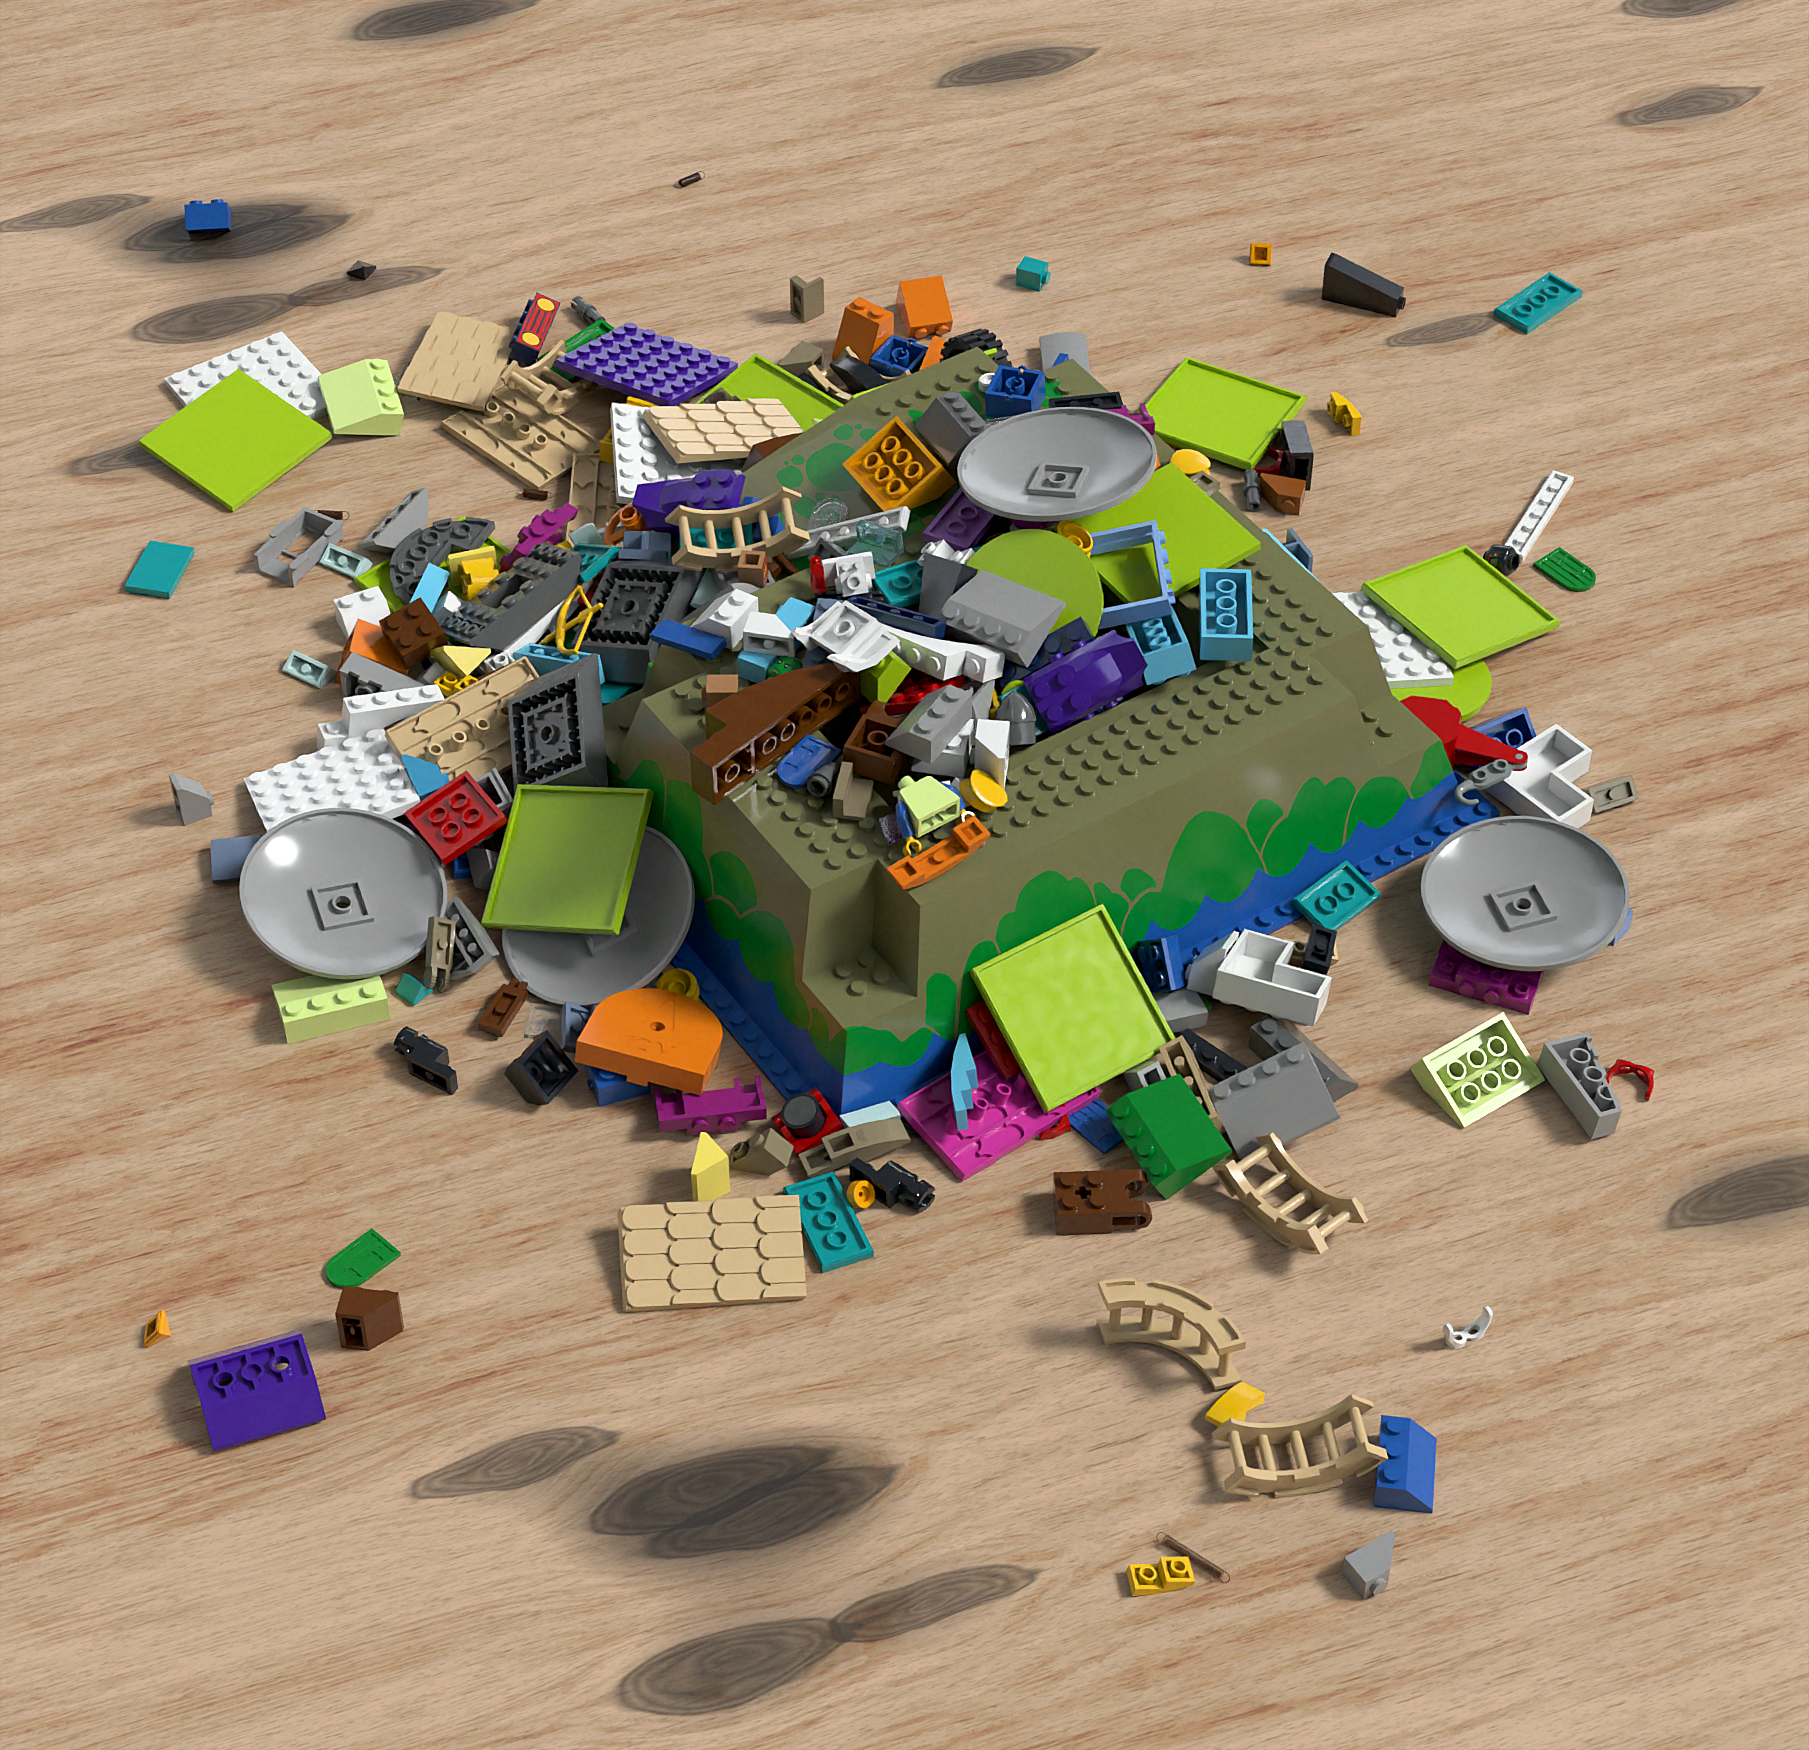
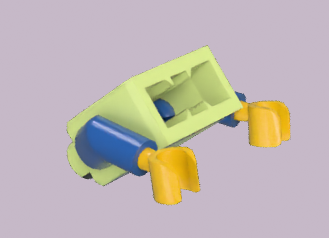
[895,776,975,856]

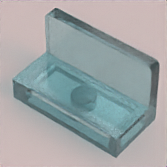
[847,520,904,568]

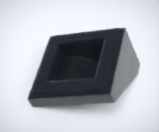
[347,260,376,280]

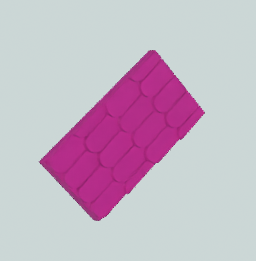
[896,1050,1101,1182]

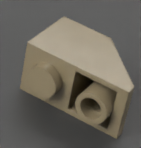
[777,341,824,377]
[729,1128,794,1176]

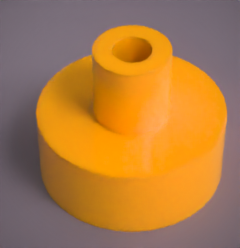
[846,1181,875,1208]

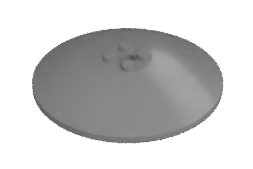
[957,407,1157,522]
[239,808,447,979]
[1420,816,1629,971]
[502,826,695,1008]

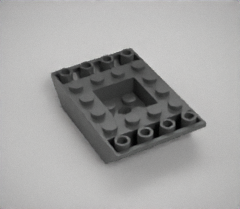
[440,542,581,650]
[572,559,707,686]
[508,653,608,795]

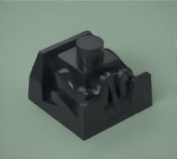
[504,1030,579,1106]

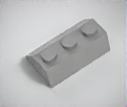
[885,685,972,764]

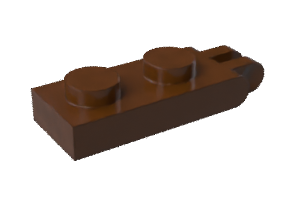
[478,978,528,1037]

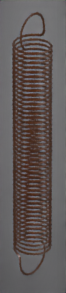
[1157,1532,1230,1583]

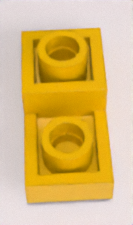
[1327,391,1362,436]
[433,670,478,697]
[1205,1381,1265,1428]
[1126,1557,1195,1596]

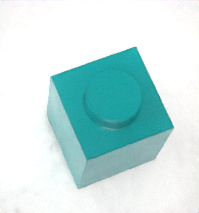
[1016,256,1051,292]

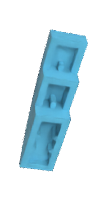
[410,563,450,613]
[951,1033,978,1131]

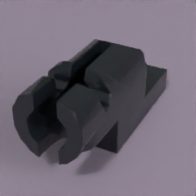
[1300,924,1337,975]
[394,1026,458,1095]
[849,1157,935,1212]

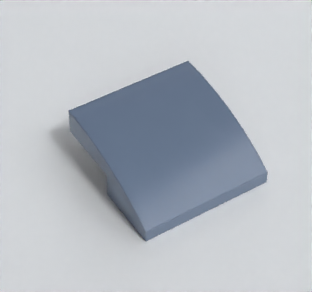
[211,835,262,884]
[561,1002,597,1053]

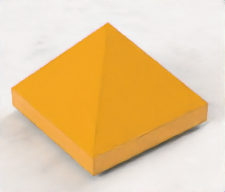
[1249,243,1272,265]
[143,1310,171,1348]

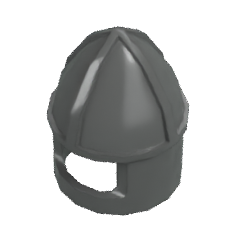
[995,691,1036,745]

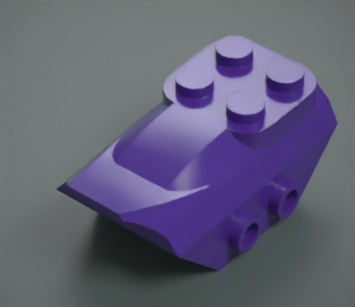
[632,469,746,541]
[1023,630,1148,734]

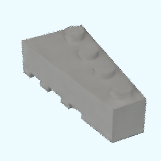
[339,652,443,721]
[1537,1032,1622,1139]

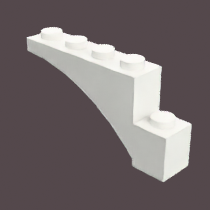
[879,623,1006,683]
[316,684,444,751]

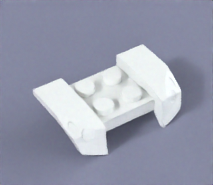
[792,600,900,672]

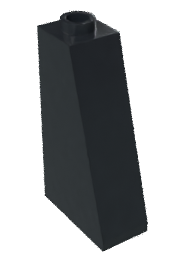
[1321,252,1406,317]
[1280,420,1314,491]
[919,553,978,642]

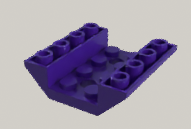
[188,1329,326,1452]

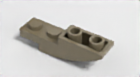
[798,1118,911,1179]

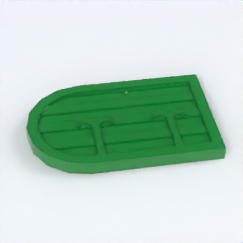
[1533,547,1596,592]
[326,1228,401,1289]

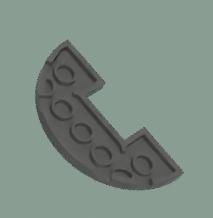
[390,517,495,605]

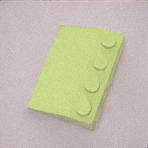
[318,359,404,436]
[271,975,390,1044]
[1410,1013,1545,1129]

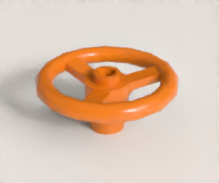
[604,503,650,560]

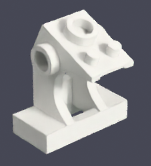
[821,551,876,597]

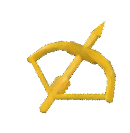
[539,585,603,655]

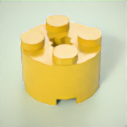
[457,557,499,602]

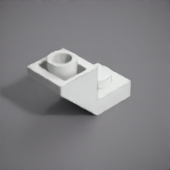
[917,540,975,567]
[476,651,515,676]

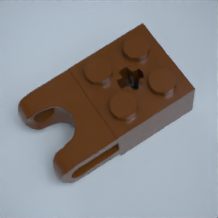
[843,699,912,785]
[1053,1169,1152,1236]

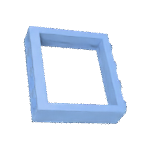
[1090,520,1175,629]

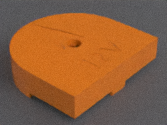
[574,988,723,1096]

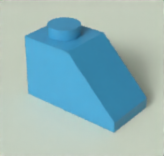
[401,754,450,801]

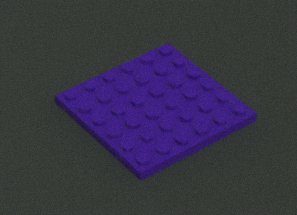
[555,323,738,406]

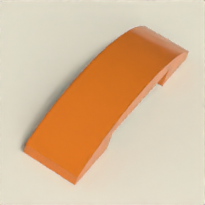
[887,815,990,889]

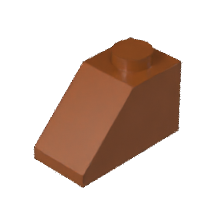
[1260,473,1306,515]

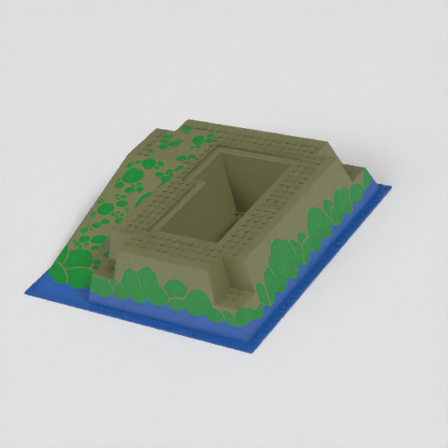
[422,346,1500,1144]

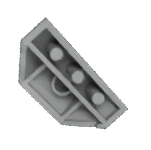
[359,487,428,553]
[444,896,499,981]

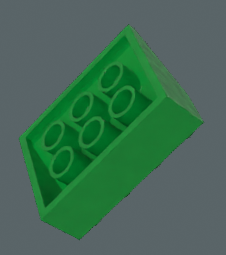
[1105,1073,1233,1200]

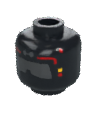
[1483,544,1520,576]

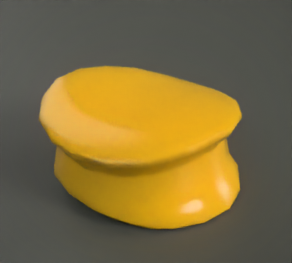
[1170,449,1210,478]
[1057,520,1093,557]
[959,769,1007,813]
[657,968,700,1000]

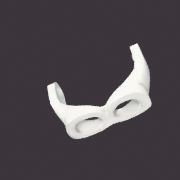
[1443,1306,1493,1349]

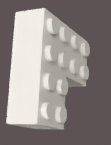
[1485,724,1594,828]
[1212,929,1332,1026]

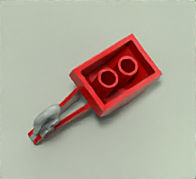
[1400,695,1528,806]

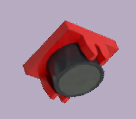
[772,1087,844,1157]

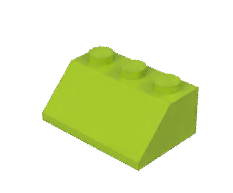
[861,650,912,703]

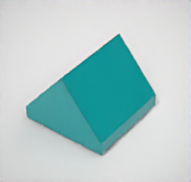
[396,973,433,1006]

